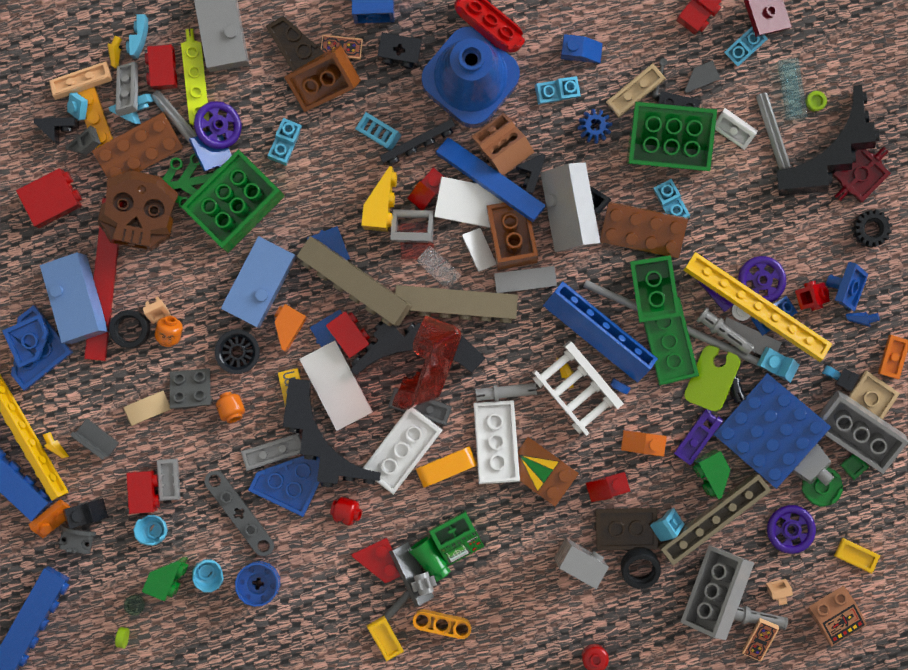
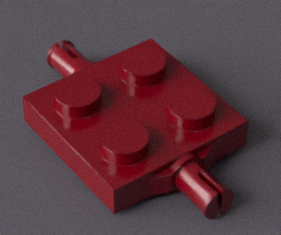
[832,147,891,203]

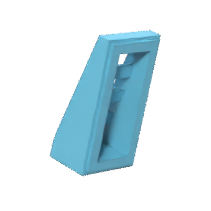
[355,112,402,151]

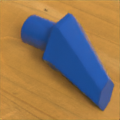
[846,312,880,327]

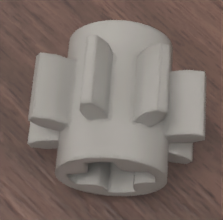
[411,572,437,596]

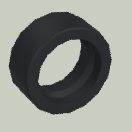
[109,310,150,349]
[621,548,661,589]

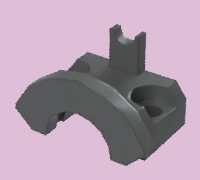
[58,525,96,554]

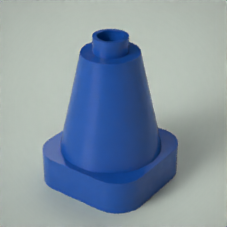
[422,27,520,128]

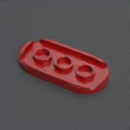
[454,0,525,52]

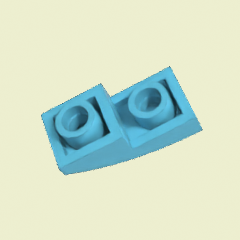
[126,14,148,59]
[724,27,768,67]
[534,76,581,105]
[267,118,302,166]
[653,179,690,218]

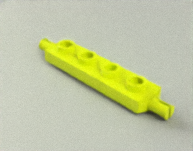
[181,29,209,130]

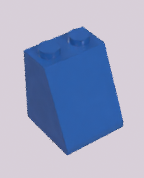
[352,0,395,24]

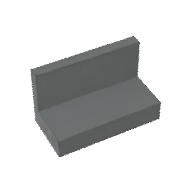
[70,418,120,460]

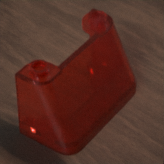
[392,315,461,410]

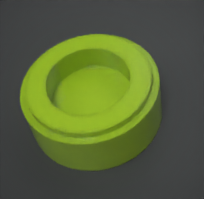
[805,91,827,112]
[115,627,130,649]

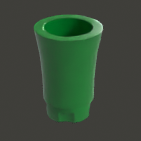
[408,535,450,582]

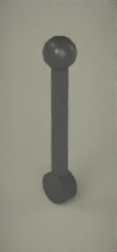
[651,58,667,99]

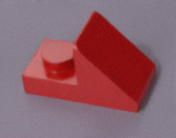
[407,167,444,210]
[586,472,631,502]

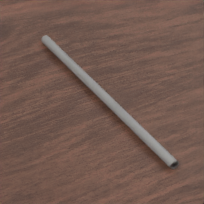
[583,280,761,368]

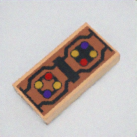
[321,35,363,60]
[742,618,779,661]

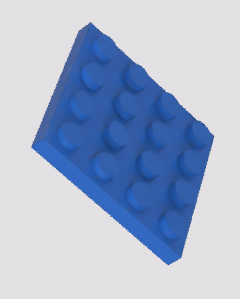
[713,373,832,489]

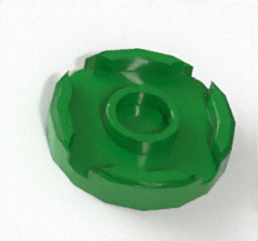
[802,467,843,507]

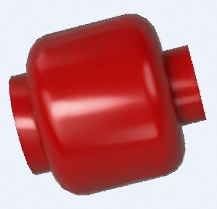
[330,497,362,526]
[581,644,609,670]

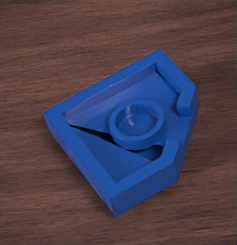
[2,314,50,368]

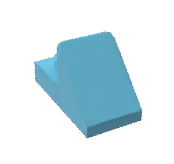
[108,94,154,124]
[757,347,799,383]
[650,507,685,542]

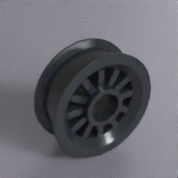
[215,329,260,374]

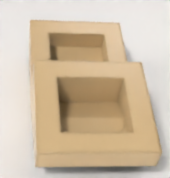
[123,391,171,426]

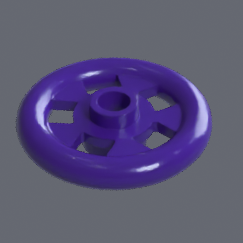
[194,101,242,149]
[738,256,786,303]
[767,505,816,554]

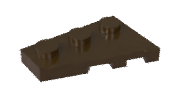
[266,16,325,72]

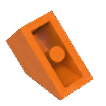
[274,304,308,352]
[621,430,667,456]

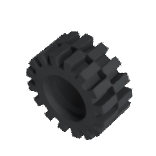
[852,210,892,248]

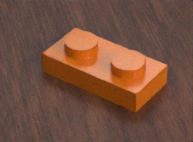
[878,335,908,380]
[28,499,71,538]

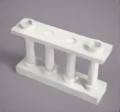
[532,341,624,436]

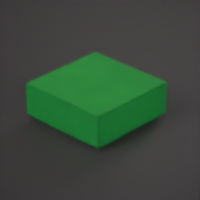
[839,453,869,480]

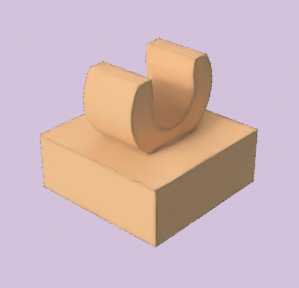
[143,296,171,324]
[766,579,793,606]

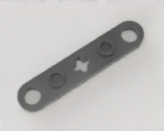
[205,470,274,556]

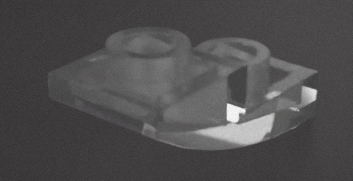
[416,246,461,289]

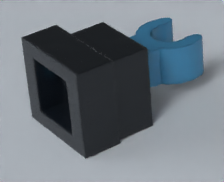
[822,365,860,393]

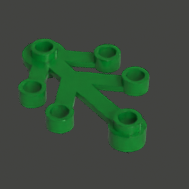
[162,153,219,210]

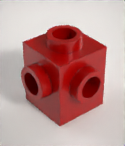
[795,280,830,311]

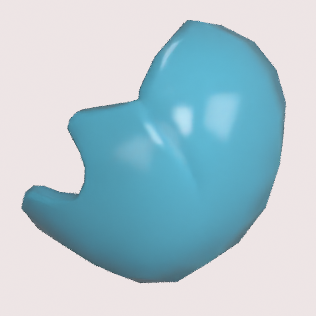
[133,515,168,546]
[192,559,224,593]

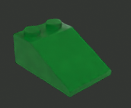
[630,255,680,323]

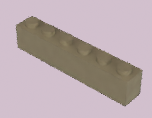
[297,236,412,327]
[395,285,518,323]
[658,473,772,566]

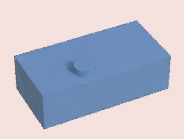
[221,236,297,328]
[40,252,109,344]

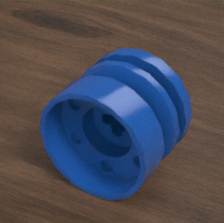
[235,561,281,607]

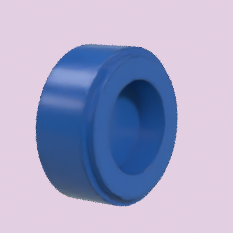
[610,378,631,394]

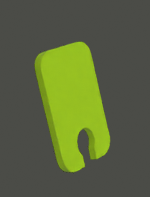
[684,345,741,412]

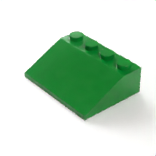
[626,102,717,171]
[181,149,285,253]

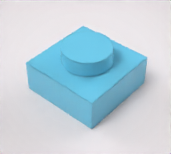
[67,92,88,120]

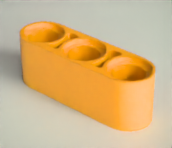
[415,446,477,488]
[413,609,471,639]

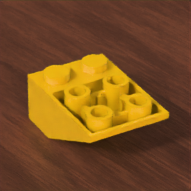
[361,166,397,232]

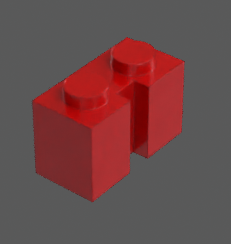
[676,0,722,35]
[145,44,178,90]
[326,310,371,358]
[126,470,160,514]

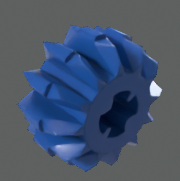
[577,109,612,144]

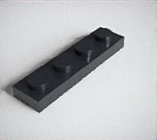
[380,119,456,166]

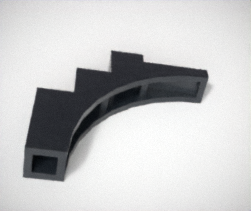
[777,85,879,196]
[350,321,486,375]
[283,378,381,487]

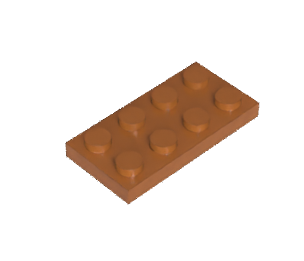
[92,112,184,178]
[600,202,688,258]

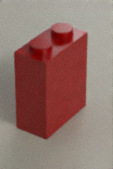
[16,168,82,228]

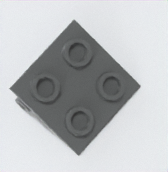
[170,368,213,409]

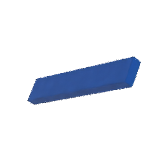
[436,137,546,222]

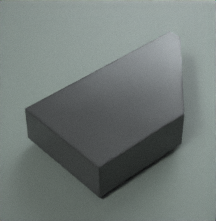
[684,60,720,94]
[65,126,101,155]

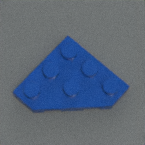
[11,305,73,391]
[248,456,320,517]

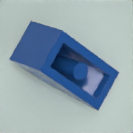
[560,34,603,64]

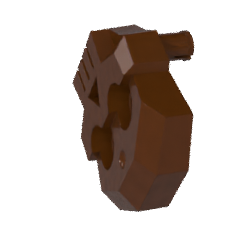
[98,170,179,251]

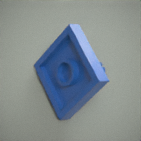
[826,262,868,312]

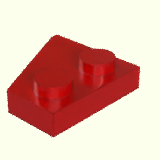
[351,537,401,583]

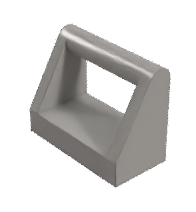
[390,209,434,243]

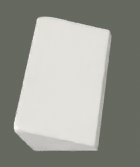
[715,108,758,150]
[462,228,496,273]

